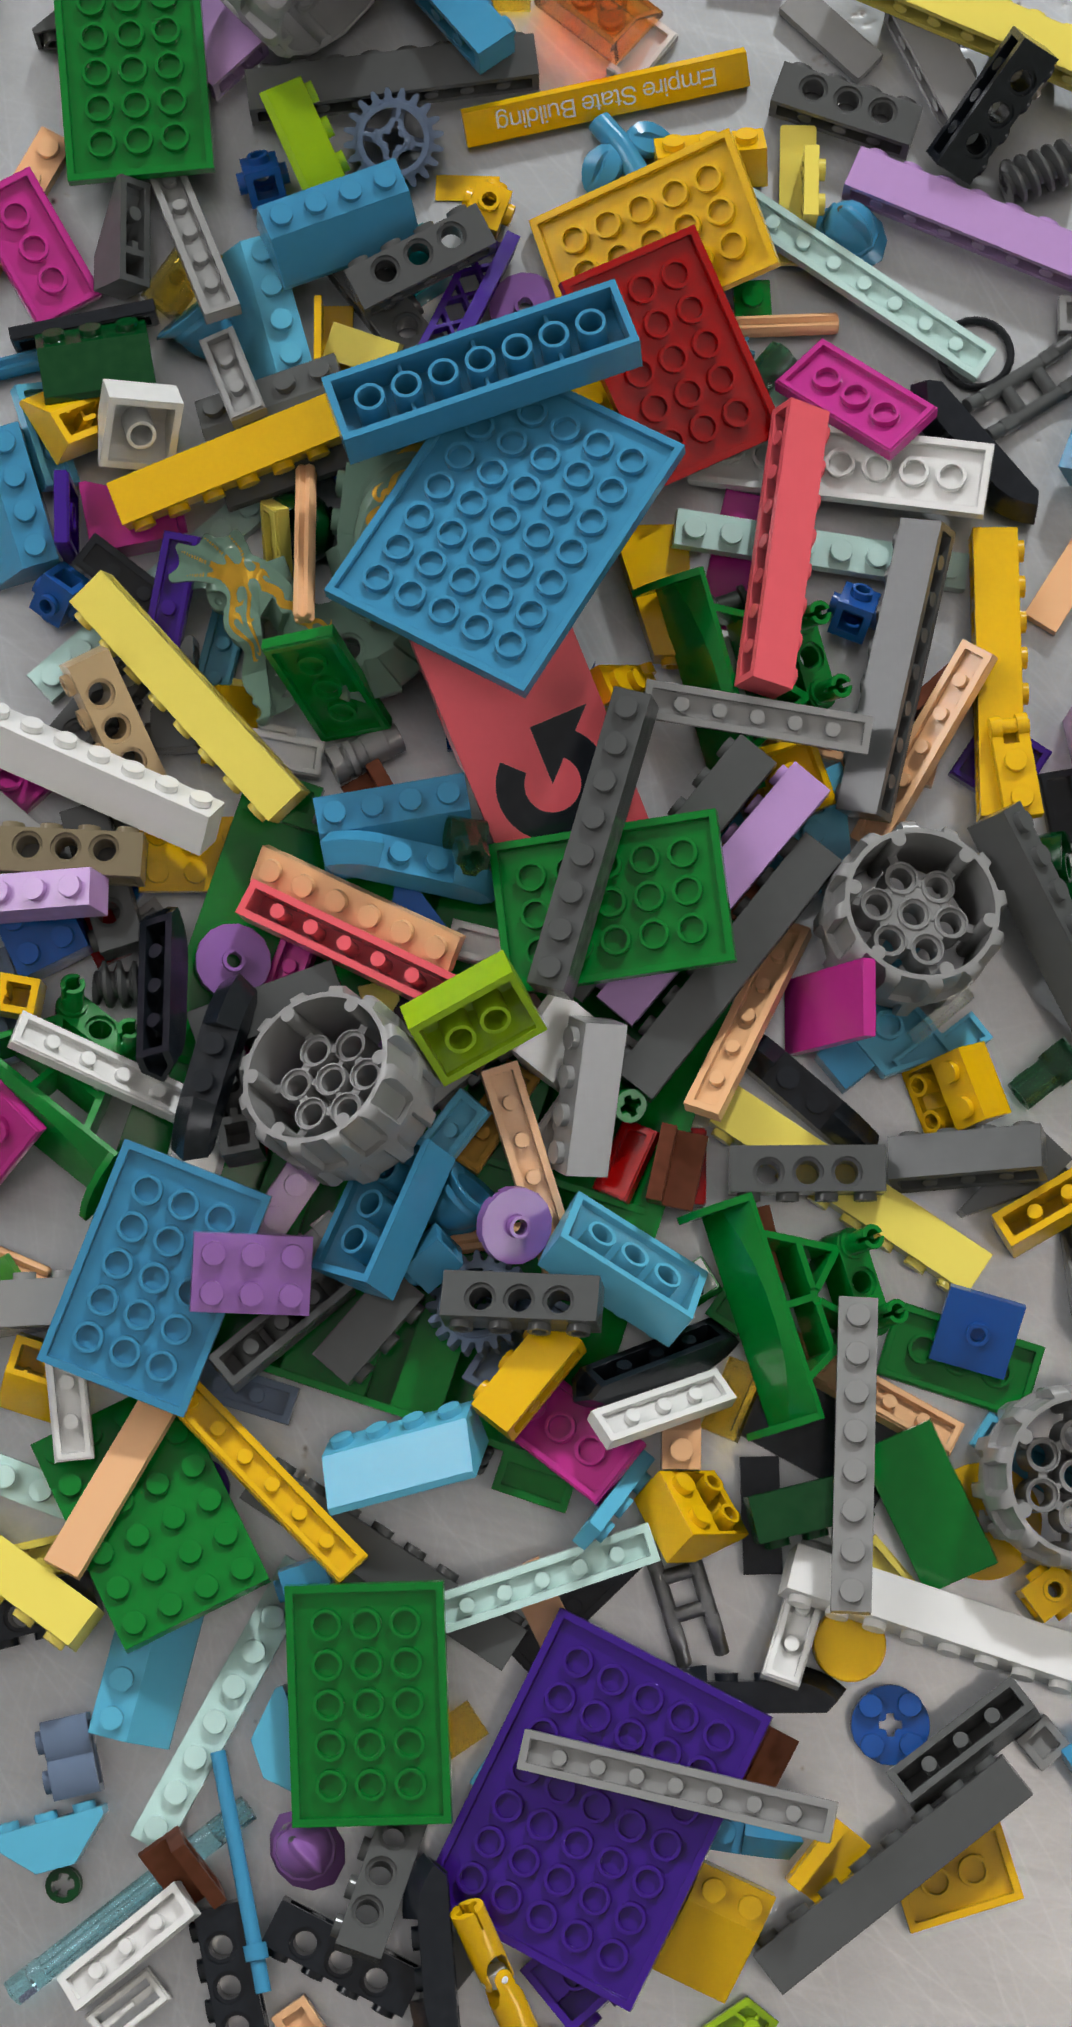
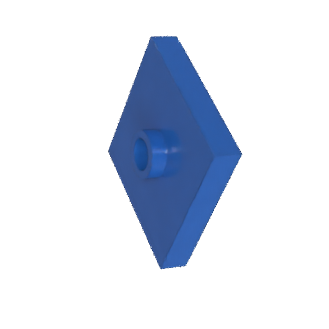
[928,1283,1026,1380]

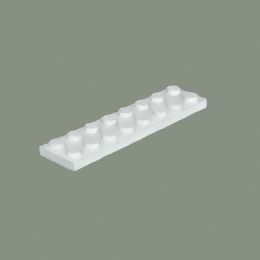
[687,425,995,520]

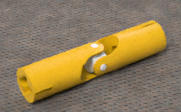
[450,1898,539,2027]

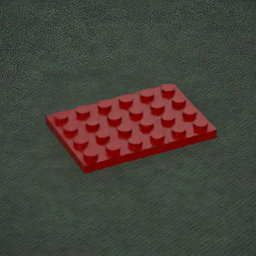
[558,224,775,487]

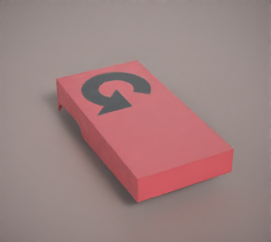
[409,628,649,843]

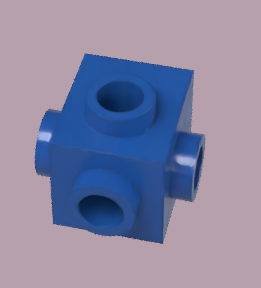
[236,150,291,209]
[29,561,90,629]
[827,581,882,645]

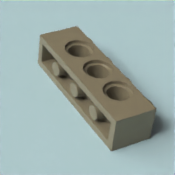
[0,821,149,887]

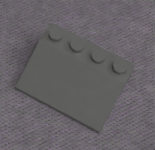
[194,353,360,512]

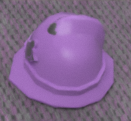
[270,1811,345,1891]

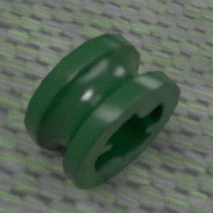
[45,1866,83,1904]

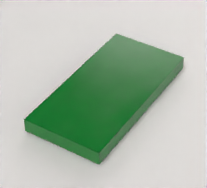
[261,624,392,742]
[877,1302,1045,1414]
[874,1418,998,1589]

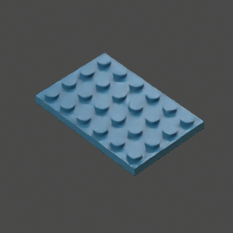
[36,1139,273,1418]

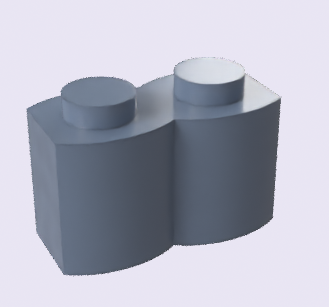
[35,1712,105,1802]

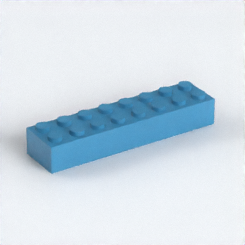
[321,279,643,465]

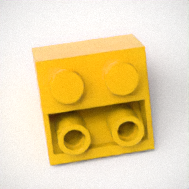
[19,392,100,465]
[901,1041,1012,1133]
[0,1332,51,1423]
[633,1470,749,1563]

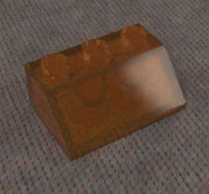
[534,0,663,65]

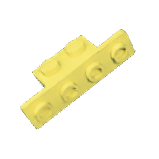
[778,125,826,266]

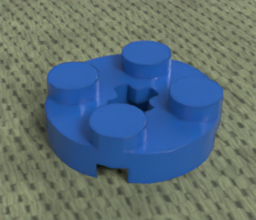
[850,1684,930,1765]

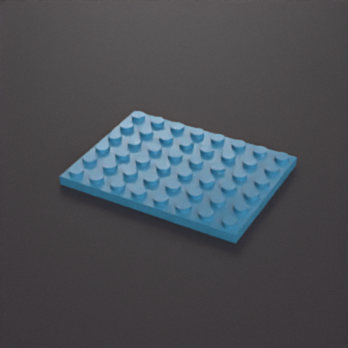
[324,390,686,698]

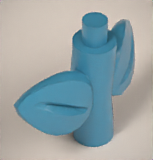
[581,112,670,193]

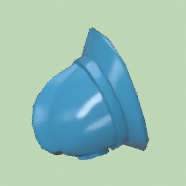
[815,200,887,266]
[156,301,234,359]
[429,1161,495,1236]

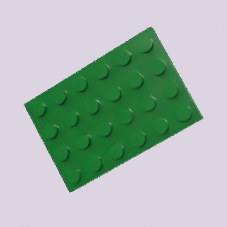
[54,0,216,186]
[488,808,737,994]
[30,1397,271,1654]
[284,1580,453,1828]

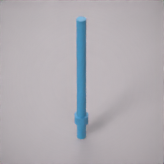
[210,1750,272,1994]

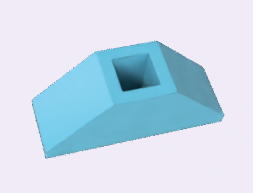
[251,1684,291,1791]
[0,1799,109,1874]

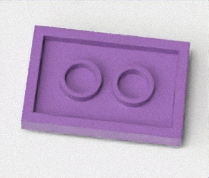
[189,1231,313,1316]

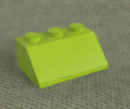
[259,76,351,190]
[400,949,548,1087]

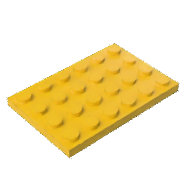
[528,128,782,298]

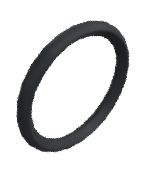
[938,316,1015,391]

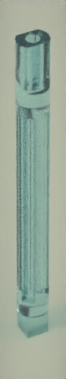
[3,1796,257,2005]

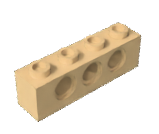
[59,646,167,775]

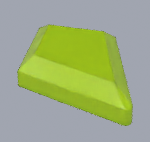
[702,1996,779,2027]

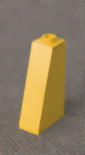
[618,524,690,670]

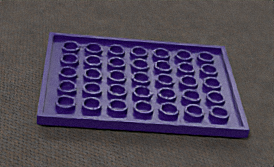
[436,1608,774,2012]

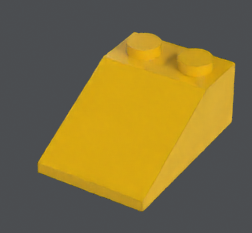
[652,1860,776,2004]

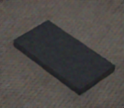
[737,1388,897,1508]

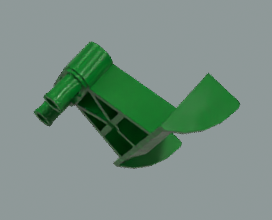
[631,566,852,789]
[0,973,137,1221]
[677,1192,909,1442]

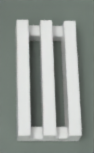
[84,1965,173,2027]

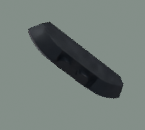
[910,380,1039,525]
[136,906,188,1082]
[171,973,257,1161]
[745,1034,879,1145]
[572,1318,740,1408]
[682,1665,846,1714]
[402,1853,461,2027]

